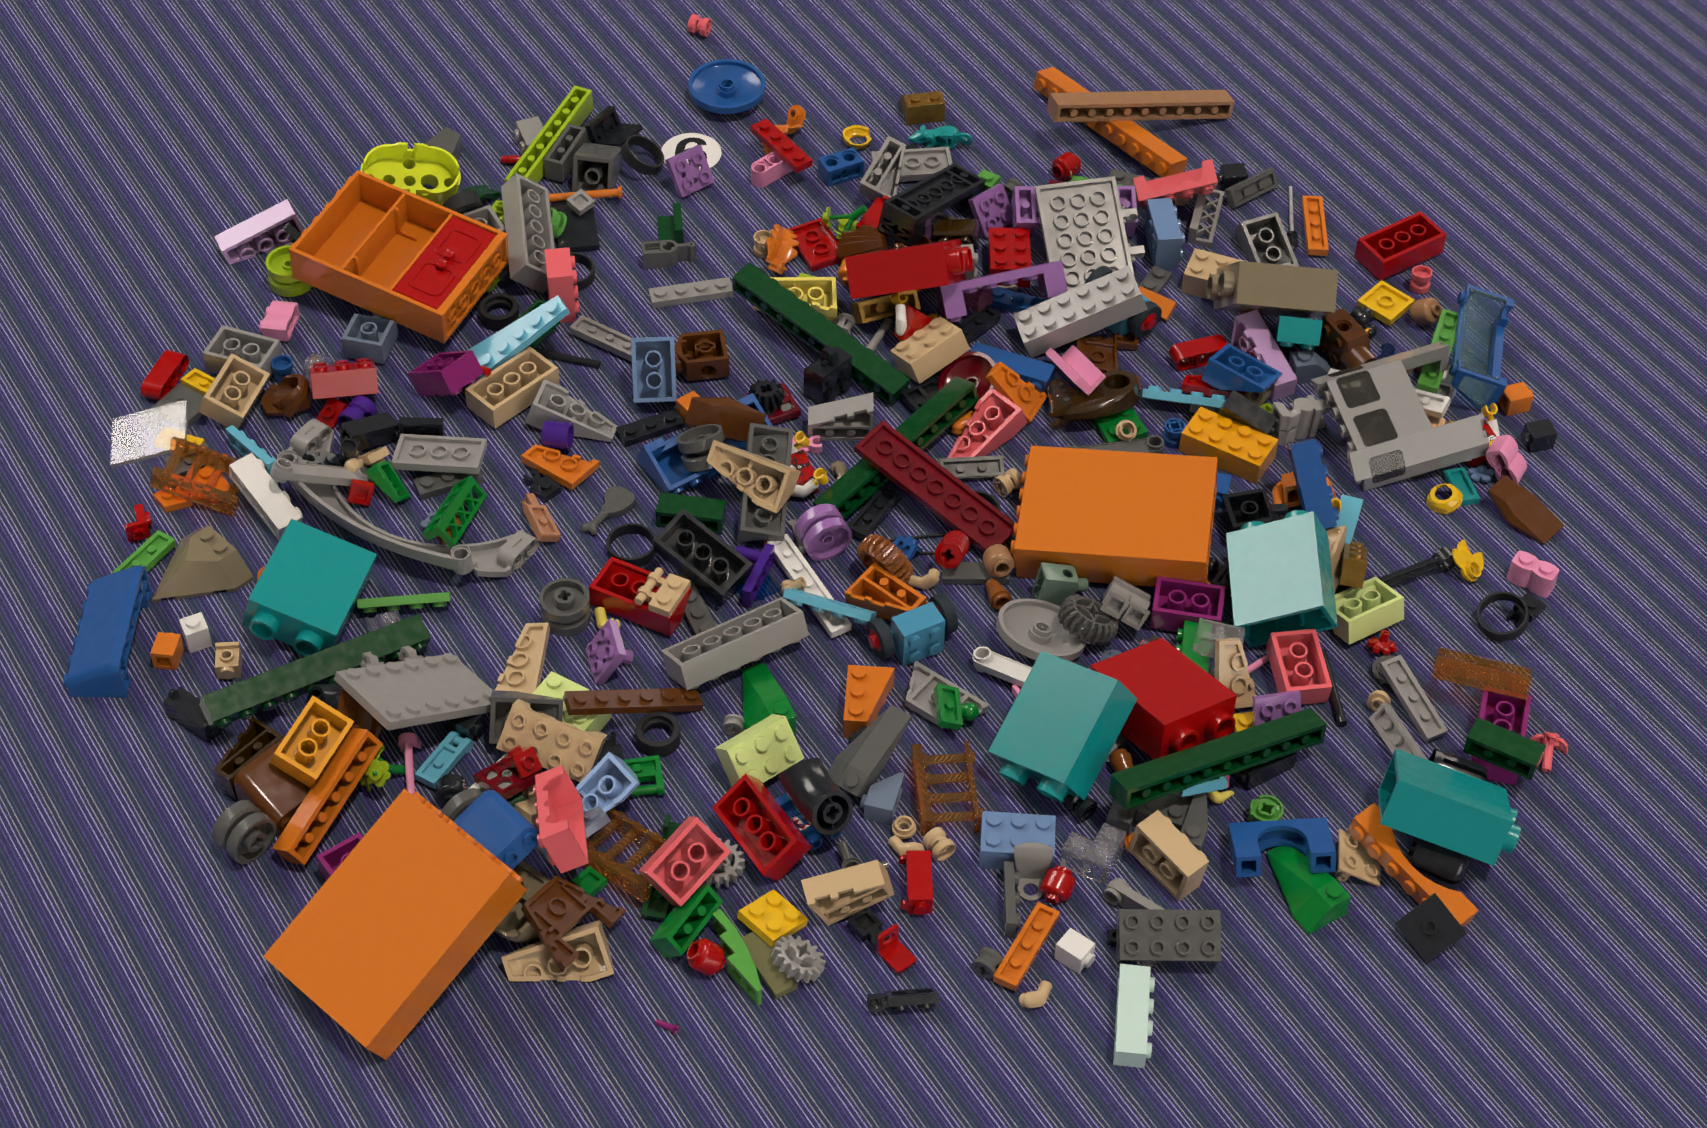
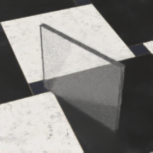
[110,400,188,468]

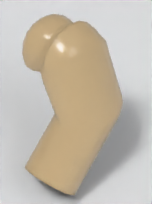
[907,568,940,590]
[781,577,807,595]
[888,835,925,856]

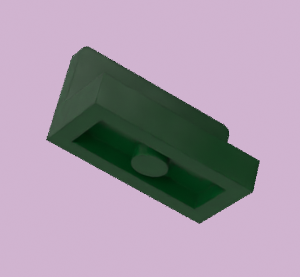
[657,203,684,244]

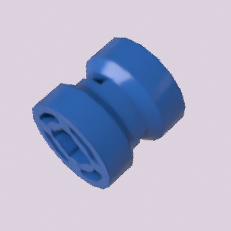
[271,355,295,384]
[1163,418,1186,448]

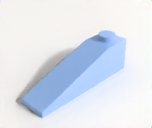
[576,752,640,813]

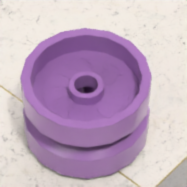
[795,504,852,561]

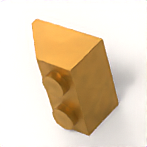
[899,91,945,125]

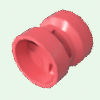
[687,14,712,37]
[1409,265,1432,294]

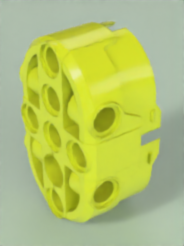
[360,142,461,206]

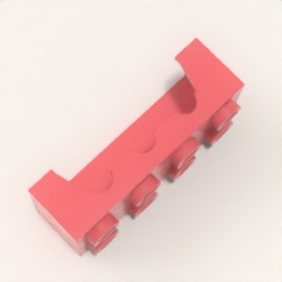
[1132,159,1218,210]
[533,765,589,874]

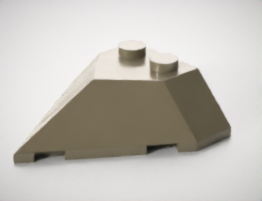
[152,525,254,603]

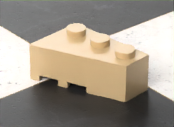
[801,860,895,926]

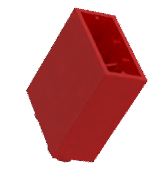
[845,239,973,299]
[1090,638,1237,759]

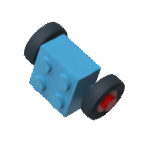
[1085,266,1162,337]
[866,593,958,666]

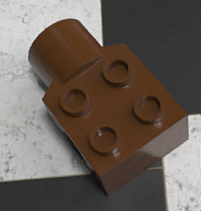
[1317,308,1379,374]
[674,329,729,381]

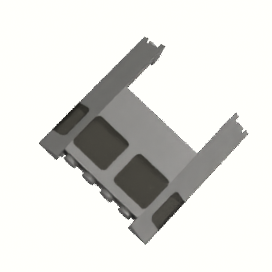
[1311,341,1489,491]

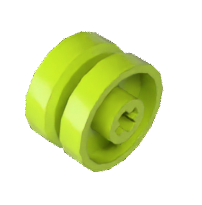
[265,245,312,297]

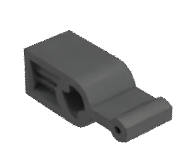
[641,240,696,269]

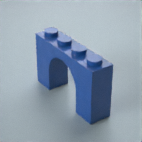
[1228,817,1336,878]

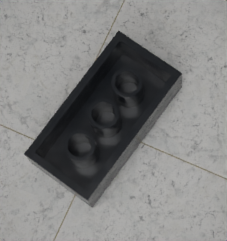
[653,509,752,605]

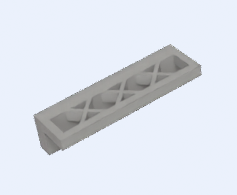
[1187,190,1225,247]

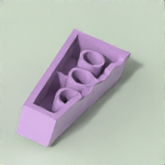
[214,199,304,265]
[1231,310,1297,401]

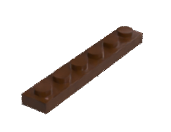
[563,688,703,715]

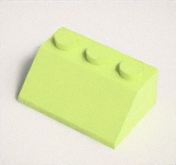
[1333,577,1404,645]

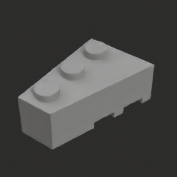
[859,136,906,201]
[808,393,874,441]

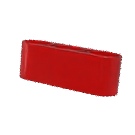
[1168,334,1228,371]
[141,350,189,401]

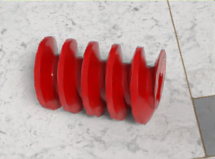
[935,530,970,569]

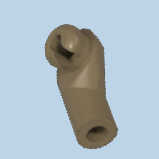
[830,461,848,483]

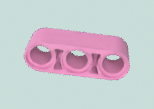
[751,152,793,188]

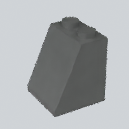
[572,143,622,198]

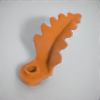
[761,105,806,155]
[765,224,799,275]

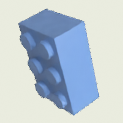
[1143,198,1185,270]
[631,336,677,403]
[979,811,1056,870]

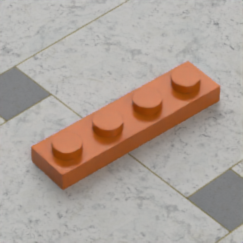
[1301,195,1329,256]
[993,902,1060,992]

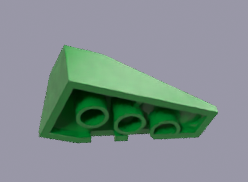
[742,663,796,735]
[1266,846,1351,935]

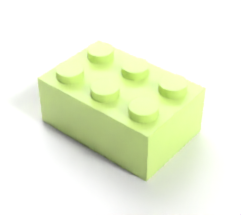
[532,671,612,732]
[715,714,804,786]

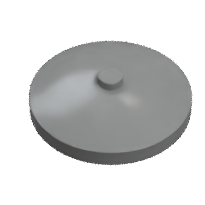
[996,598,1086,661]

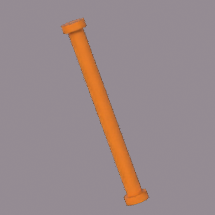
[549,186,623,202]

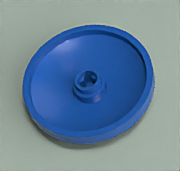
[688,59,765,114]

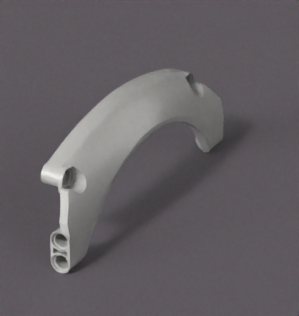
[277,418,539,577]

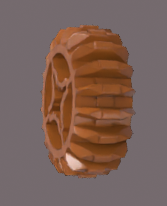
[857,534,913,583]

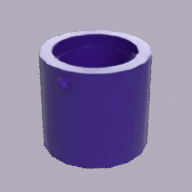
[541,420,574,451]

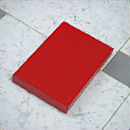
[789,218,842,272]

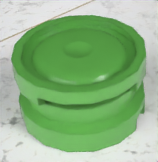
[550,207,567,239]
[1248,795,1284,822]

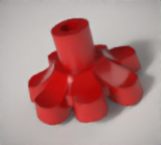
[1367,630,1397,655]

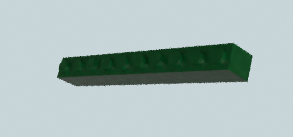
[732,262,910,407]
[812,376,979,520]
[199,614,431,730]
[1109,708,1327,810]

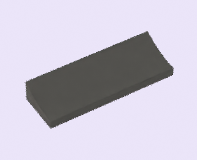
[737,423,793,542]

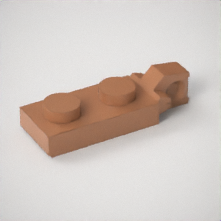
[522,493,561,542]

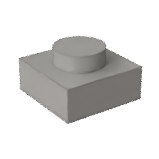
[566,189,595,216]

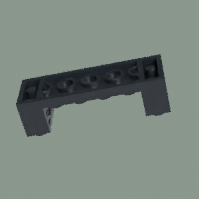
[878,163,986,246]

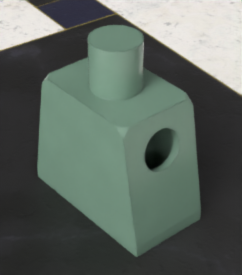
[1031,562,1088,606]

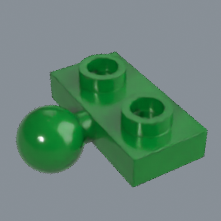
[934,683,979,731]

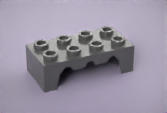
[1116,909,1222,964]

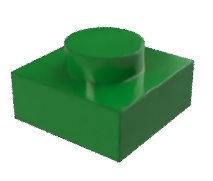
[572,865,607,897]

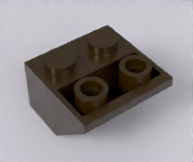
[933,219,980,249]

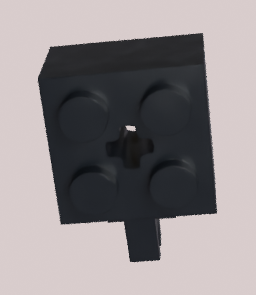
[804,345,852,405]
[1222,488,1289,533]

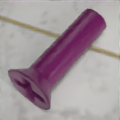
[655,1019,679,1035]

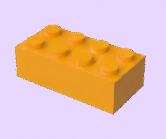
[1179,407,1279,484]

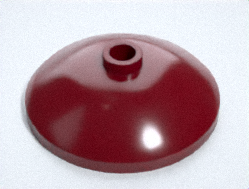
[938,351,995,410]

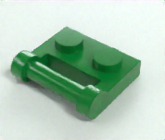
[623,755,665,798]

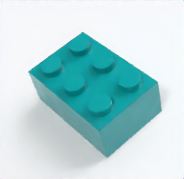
[1274,316,1323,350]

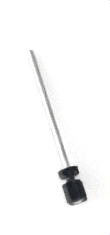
[1286,186,1298,251]

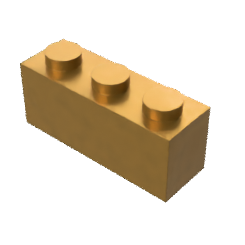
[851,290,921,324]
[1340,541,1368,588]

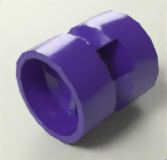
[337,395,378,427]

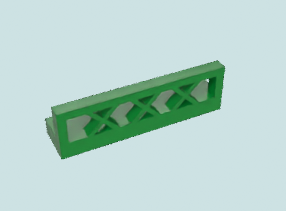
[422,475,487,548]

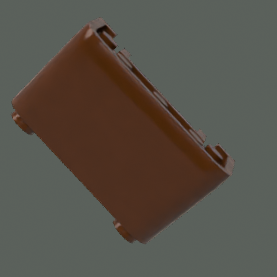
[234,737,318,838]

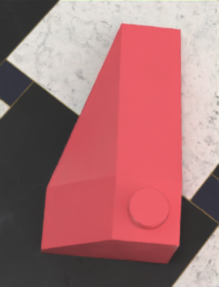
[947,388,1028,458]

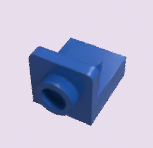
[893,535,923,562]

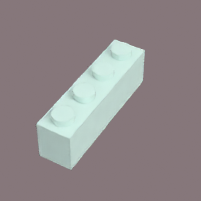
[1113,964,1155,1068]

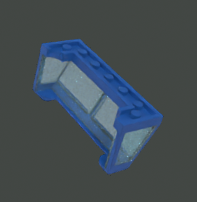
[1449,284,1515,412]

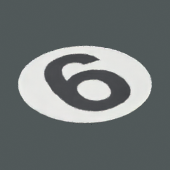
[661,133,722,170]

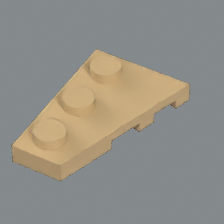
[1215,637,1256,709]

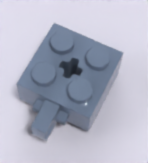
[341,313,399,364]

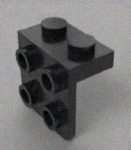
[584,106,643,147]
[398,417,445,436]

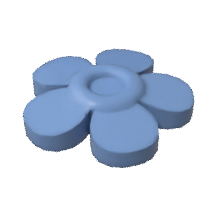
[1469,465,1494,482]

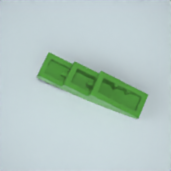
[712,909,762,1006]

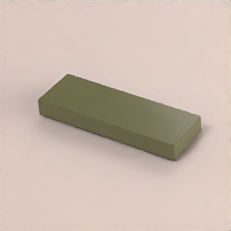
[741,932,798,1000]

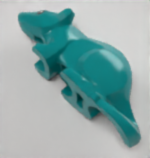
[908,125,973,149]

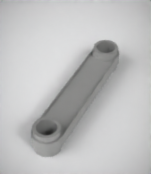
[270,458,372,486]
[1103,878,1164,909]

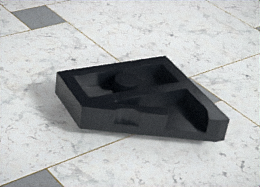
[901,377,938,412]

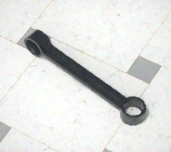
[1336,547,1456,594]

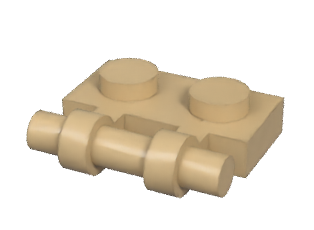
[634,567,691,618]

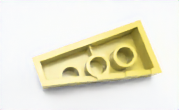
[753,277,837,325]

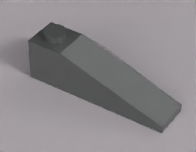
[828,705,913,799]

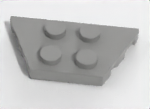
[905,661,989,728]

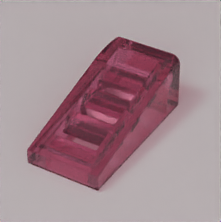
[963,288,993,312]

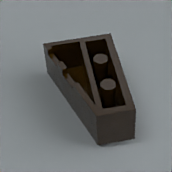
[213,716,284,800]

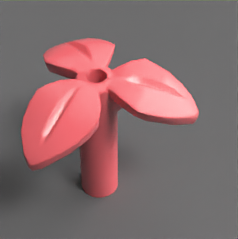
[1530,732,1568,772]

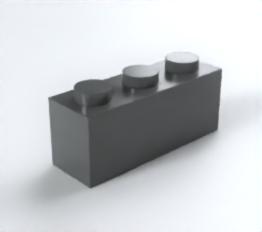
[544,124,587,182]

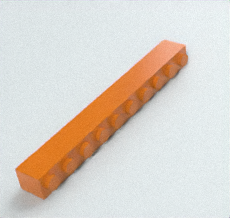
[1033,67,1188,177]

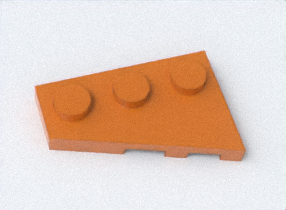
[986,362,1048,423]
[521,444,600,490]
[153,464,235,513]

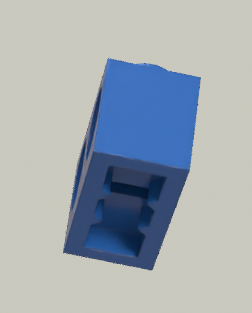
[818,147,864,187]

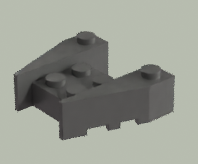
[1105,759,1208,851]

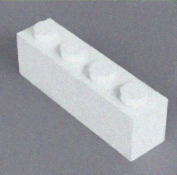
[229,453,303,541]

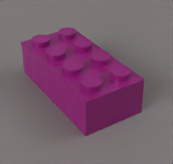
[1470,686,1532,785]

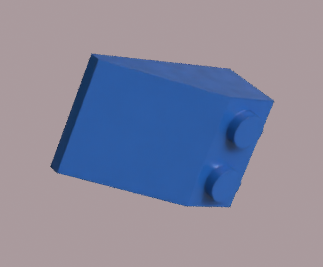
[1201,344,1282,393]

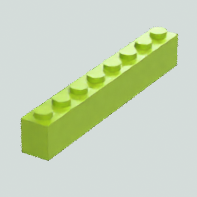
[504,85,593,184]

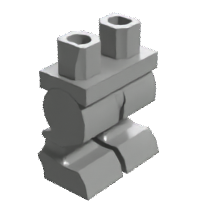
[1271,395,1330,446]
[1100,576,1151,631]

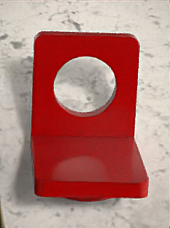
[316,397,349,430]
[876,924,916,974]

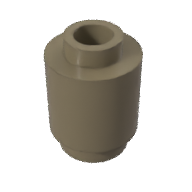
[1245,387,1271,405]

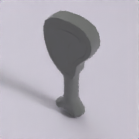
[581,486,636,535]

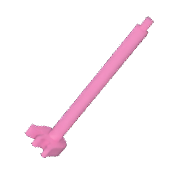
[398,732,421,794]

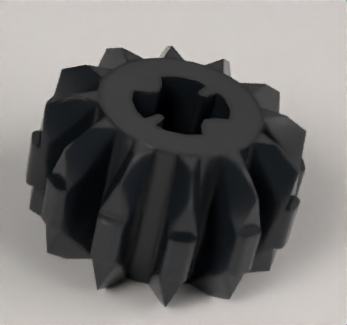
[748,378,784,414]

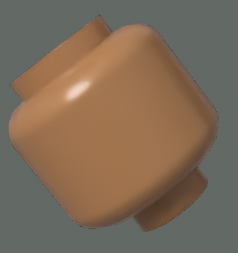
[1410,298,1442,326]
[982,544,1015,578]

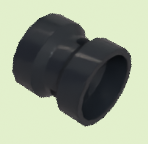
[1064,794,1098,822]

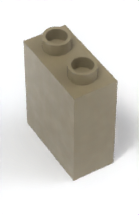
[1206,261,1338,319]

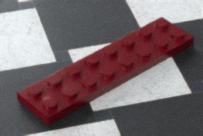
[854,420,1015,553]

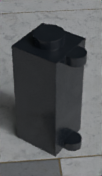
[1217,390,1277,436]
[339,412,400,451]
[163,686,224,743]
[1233,752,1297,791]

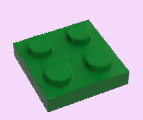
[1090,407,1148,443]

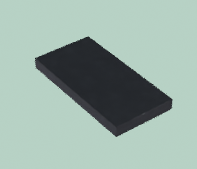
[551,201,600,252]

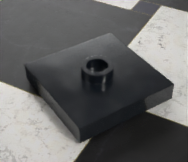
[1395,893,1467,964]

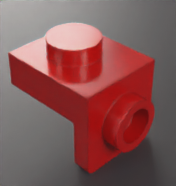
[124,504,152,542]
[501,745,542,778]

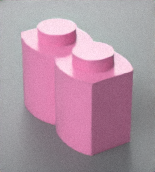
[259,300,300,341]
[1486,435,1527,484]
[1507,551,1560,598]

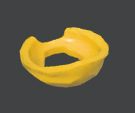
[842,125,872,149]
[1426,483,1463,514]

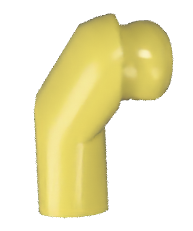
[594,607,620,629]

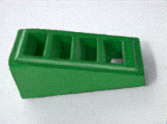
[366,460,411,503]

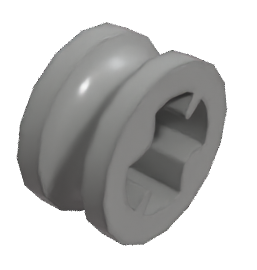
[722,714,745,736]

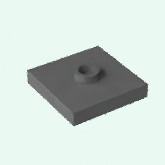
[151,383,204,431]

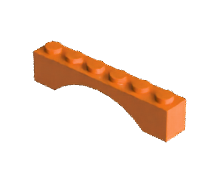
[1347,803,1479,928]

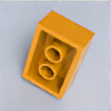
[269,696,354,788]

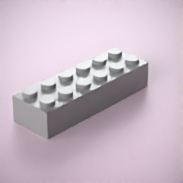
[501,173,555,294]
[1013,265,1148,358]
[661,597,809,690]

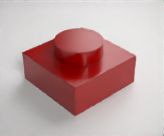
[347,479,375,506]

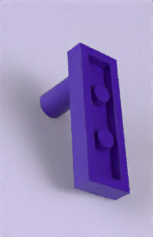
[736,543,775,608]

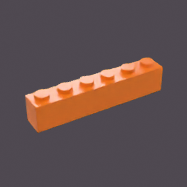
[272,728,383,865]

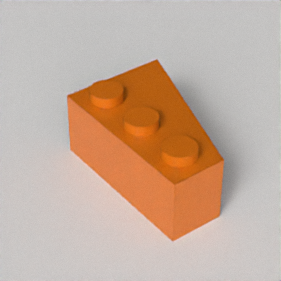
[844,563,927,621]
[843,665,895,738]

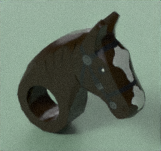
[1048,370,1139,430]

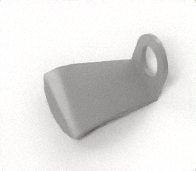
[1013,842,1054,902]

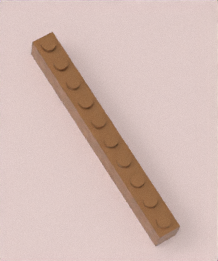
[1046,90,1235,122]

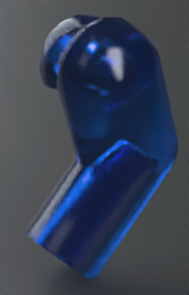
[1377,343,1395,359]

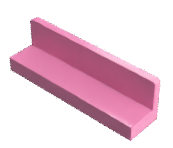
[1045,345,1106,396]

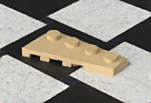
[495,622,550,694]

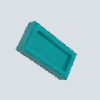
[1442,467,1480,506]

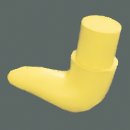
[1207,790,1234,804]

